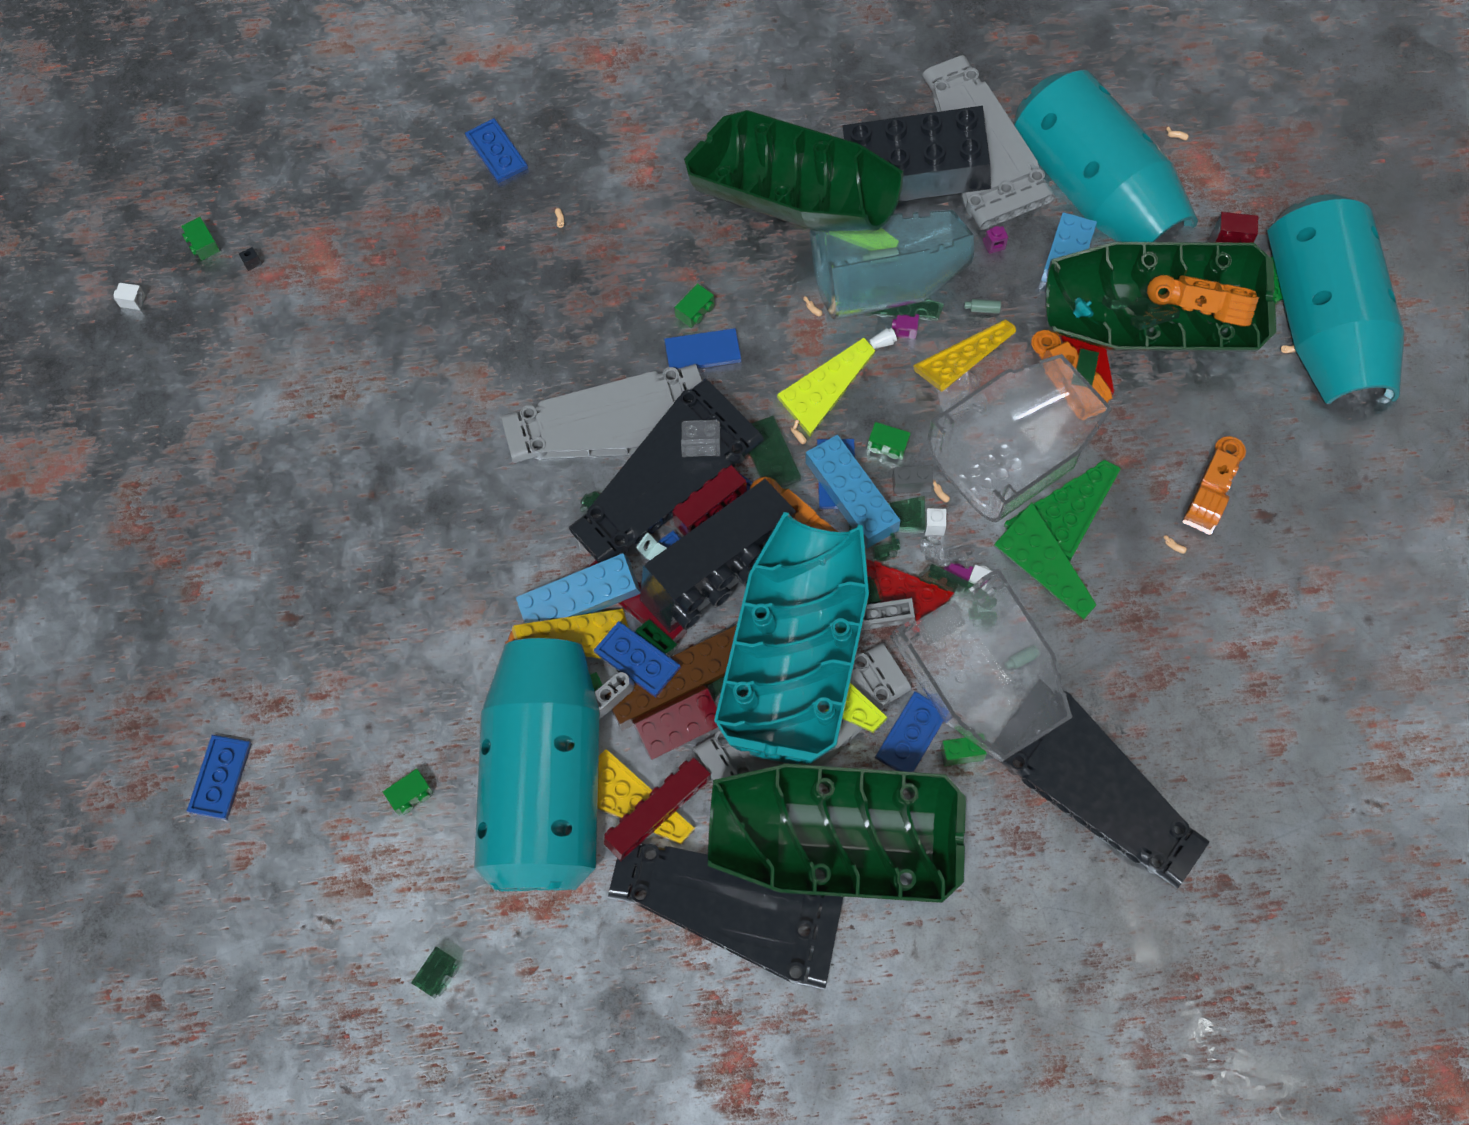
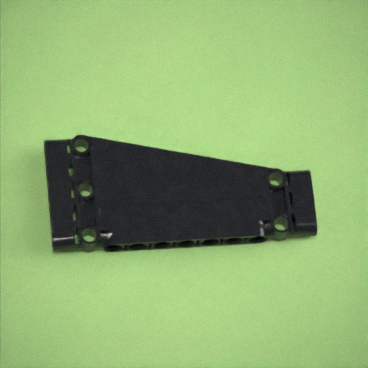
[568,379,764,563]
[987,678,1210,889]
[608,843,843,990]

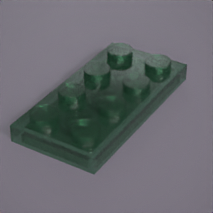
[749,416,801,487]

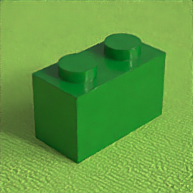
[181,217,220,261]
[674,283,715,328]
[867,422,911,460]
[940,735,987,767]
[382,769,433,816]

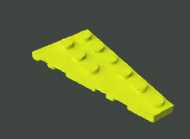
[777,338,875,437]

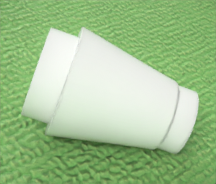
[869,328,897,349]

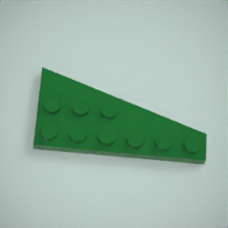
[994,502,1097,620]

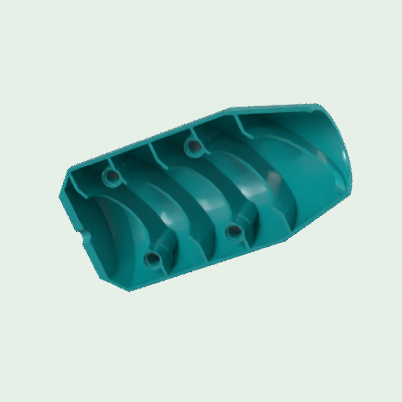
[1014,70,1198,242]
[1267,194,1405,404]
[714,512,869,764]
[474,638,600,892]

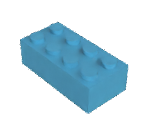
[1041,212,1097,282]

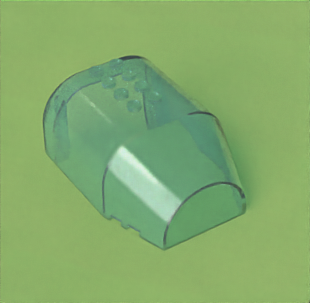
[809,210,974,319]

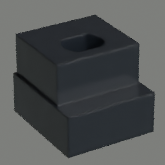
[239,247,262,271]

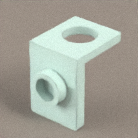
[636,533,667,561]

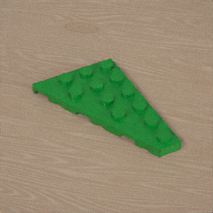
[1004,460,1121,561]

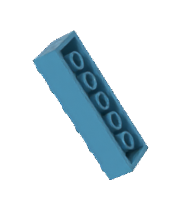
[805,434,900,549]
[516,553,641,623]

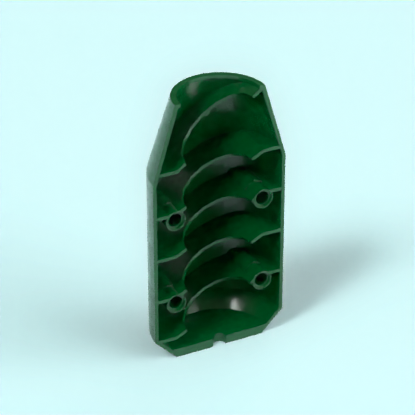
[684,110,903,231]
[1045,242,1276,352]
[707,764,966,903]

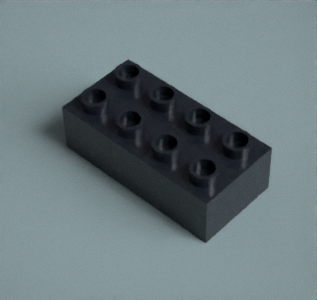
[842,105,991,201]
[640,479,796,633]

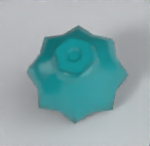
[1073,297,1094,318]

